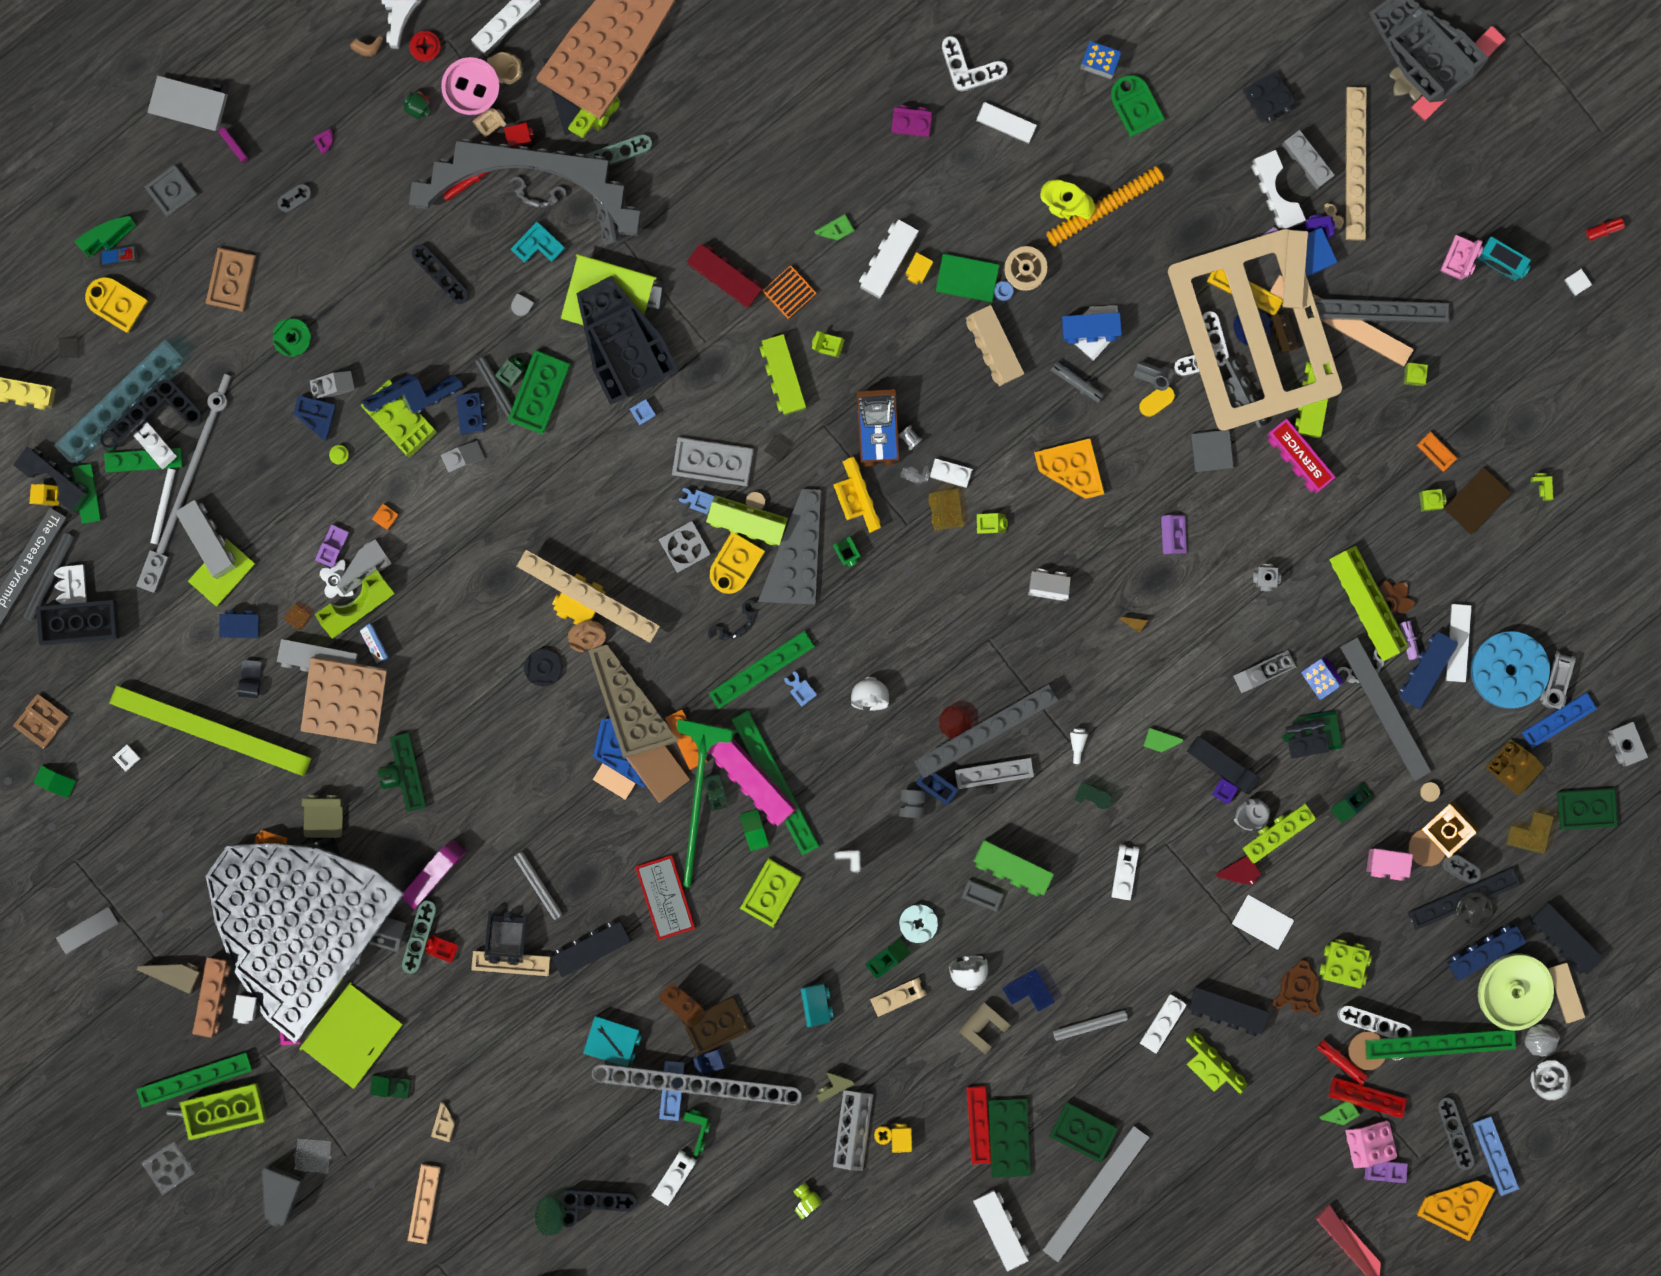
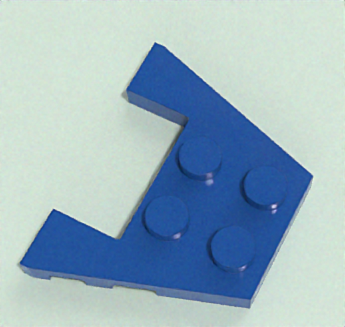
[593,714,662,787]

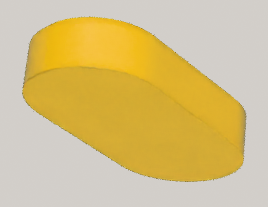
[1139,387,1174,417]

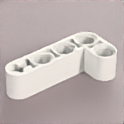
[1337,1005,1412,1060]

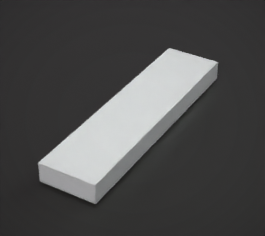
[1446,604,1471,682]

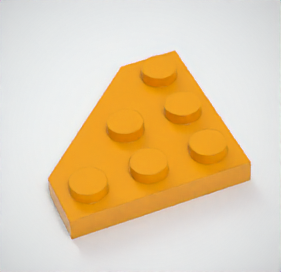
[1034,439,1104,499]
[1416,1180,1495,1241]

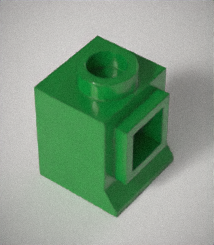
[833,536,861,567]

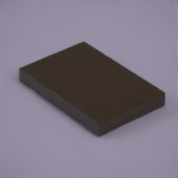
[1443,467,1511,535]
[682,996,751,1056]

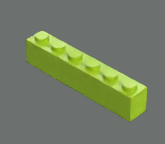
[1329,546,1410,661]

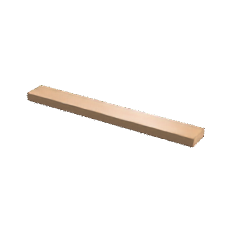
[1270,275,1413,367]

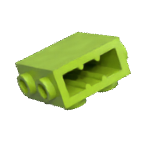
[1319,939,1372,989]

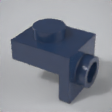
[694,1049,727,1076]

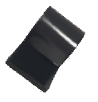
[238,660,261,698]

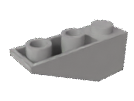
[1233,650,1296,693]

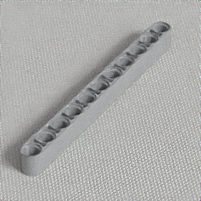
[592,1064,801,1105]

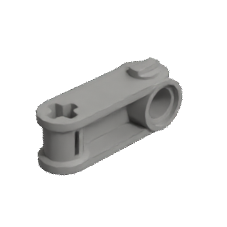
[1540,651,1576,709]

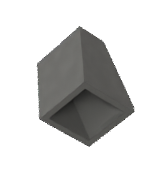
[262,1165,304,1227]

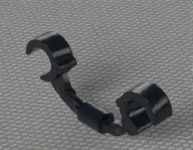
[708,600,756,641]

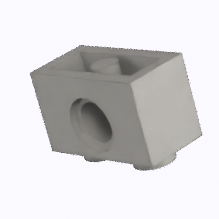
[1608,722,1648,766]

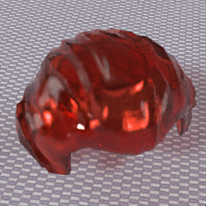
[939,706,971,739]

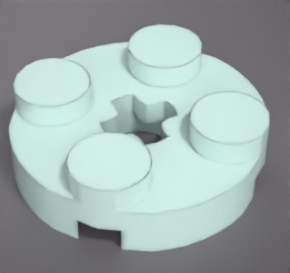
[899,904,938,943]

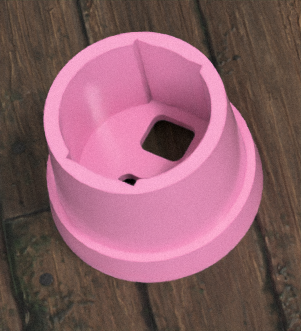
[441,57,499,115]

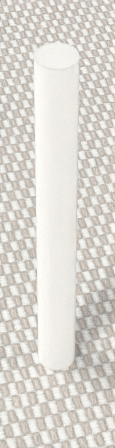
[150,468,176,545]

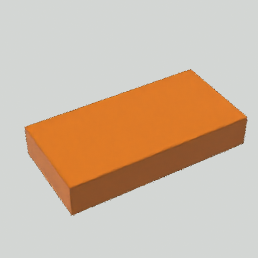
[1416,431,1457,472]

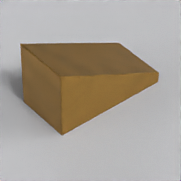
[1120,617,1147,633]

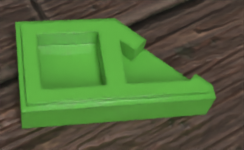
[814,214,855,241]
[1143,728,1183,752]
[1319,1101,1360,1125]

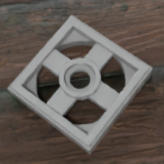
[659,521,711,573]

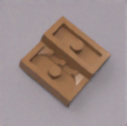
[13,694,68,749]

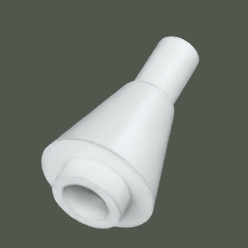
[1070,728,1089,764]

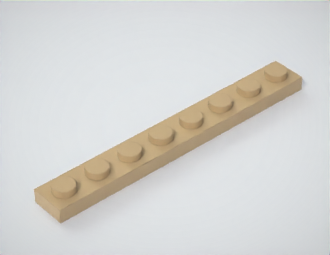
[1345,87,1366,240]
[517,550,660,643]

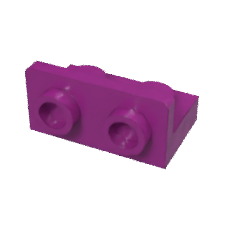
[891,105,932,138]

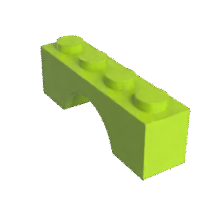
[315,570,394,639]

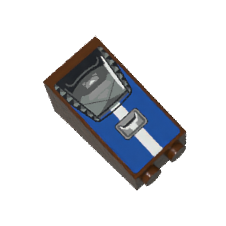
[856,389,899,467]

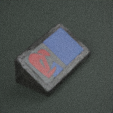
[99,244,140,269]

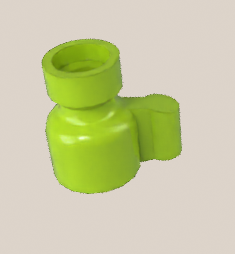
[793,1182,823,1219]

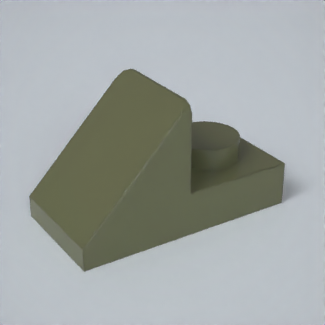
[816,1072,854,1102]

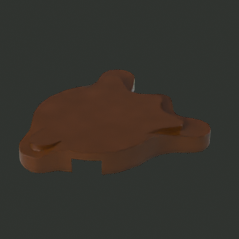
[1272,960,1320,1015]

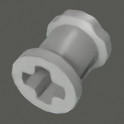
[898,425,923,451]

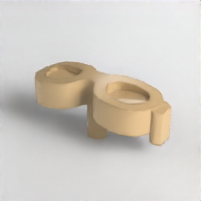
[1324,203,1344,230]

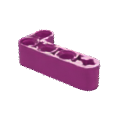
[402,839,467,910]

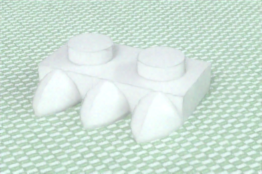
[54,565,87,604]

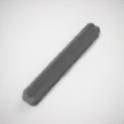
[476,357,516,426]

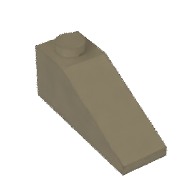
[137,962,201,994]

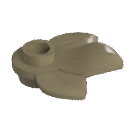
[1389,67,1421,101]

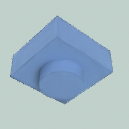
[630,399,656,426]

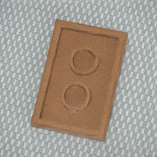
[206,248,256,312]
[626,746,690,803]

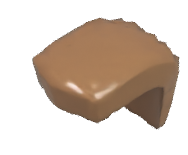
[350,36,383,57]

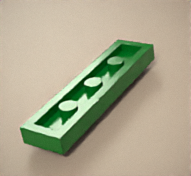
[104,448,183,473]

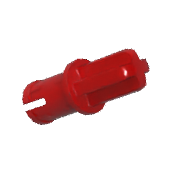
[1586,218,1625,241]

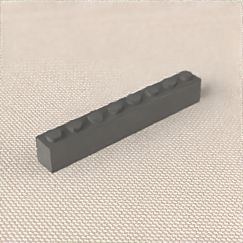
[914,684,1058,778]

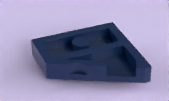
[293,395,336,441]

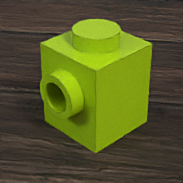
[1419,489,1446,512]

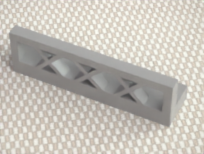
[833,1090,873,1171]

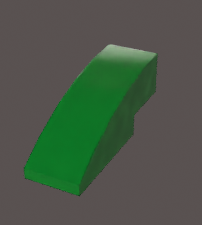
[74,216,137,258]

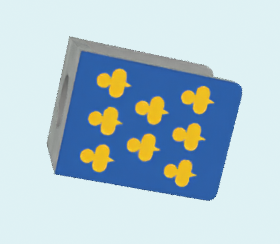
[1080,41,1121,79]

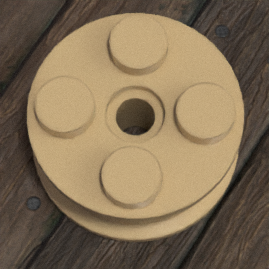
[1004,246,1047,290]

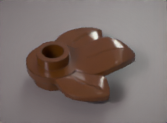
[1379,581,1415,614]

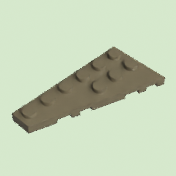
[588,645,679,759]

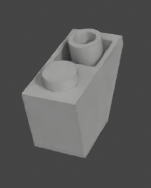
[310,371,355,399]

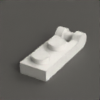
[132,421,177,469]
[1111,844,1139,900]
[652,1150,697,1206]

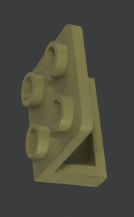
[302,795,343,838]

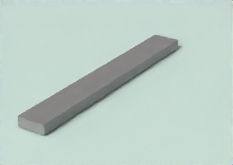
[1042,1126,1149,1262]

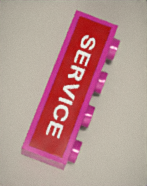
[1267,419,1336,493]

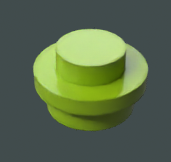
[329,445,349,465]

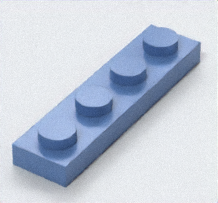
[1472,1116,1519,1196]

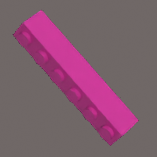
[708,724,798,826]

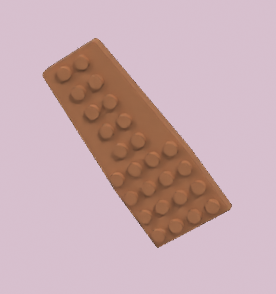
[536,0,676,120]

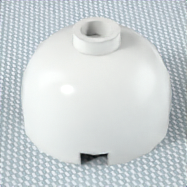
[851,677,889,711]
[949,955,988,990]
[1531,1060,1571,1100]

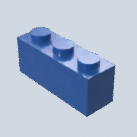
[1061,313,1121,344]

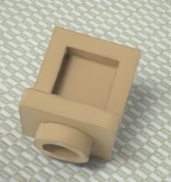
[473,107,506,137]

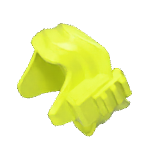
[1040,180,1095,219]

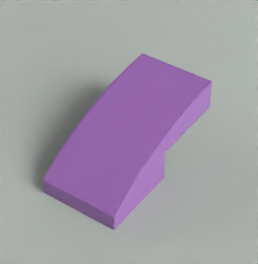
[315,524,350,568]
[1364,1161,1408,1183]

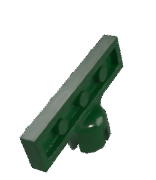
[378,733,426,812]

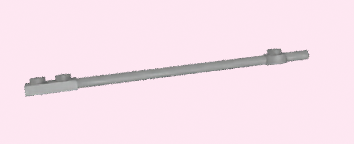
[136,374,231,593]

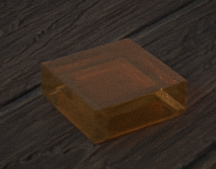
[284,604,310,631]

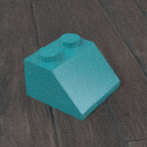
[801,984,833,1027]

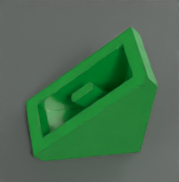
[33,765,77,799]
[739,809,769,851]

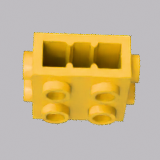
[552,573,606,625]

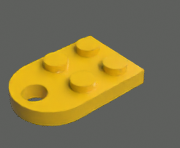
[85,278,148,333]
[710,532,765,594]

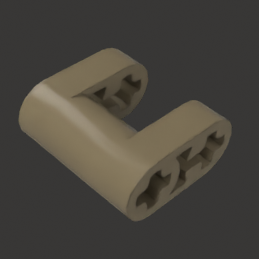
[958,1002,1011,1055]

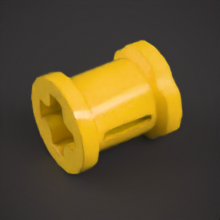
[874,1126,892,1144]

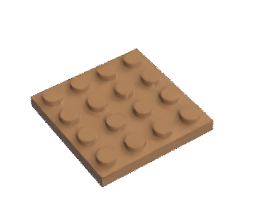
[301,656,388,744]

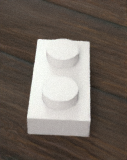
[930,459,972,488]

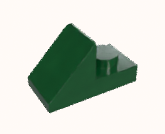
[370,1075,411,1099]

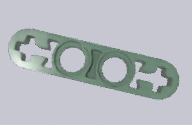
[586,135,652,166]
[402,901,436,973]

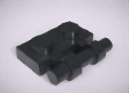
[1285,719,1329,759]

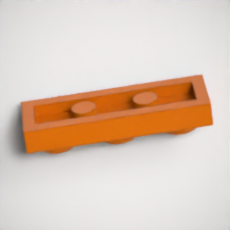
[665,710,707,770]

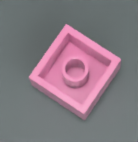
[1366,849,1413,881]

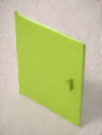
[561,254,657,325]
[299,982,403,1089]

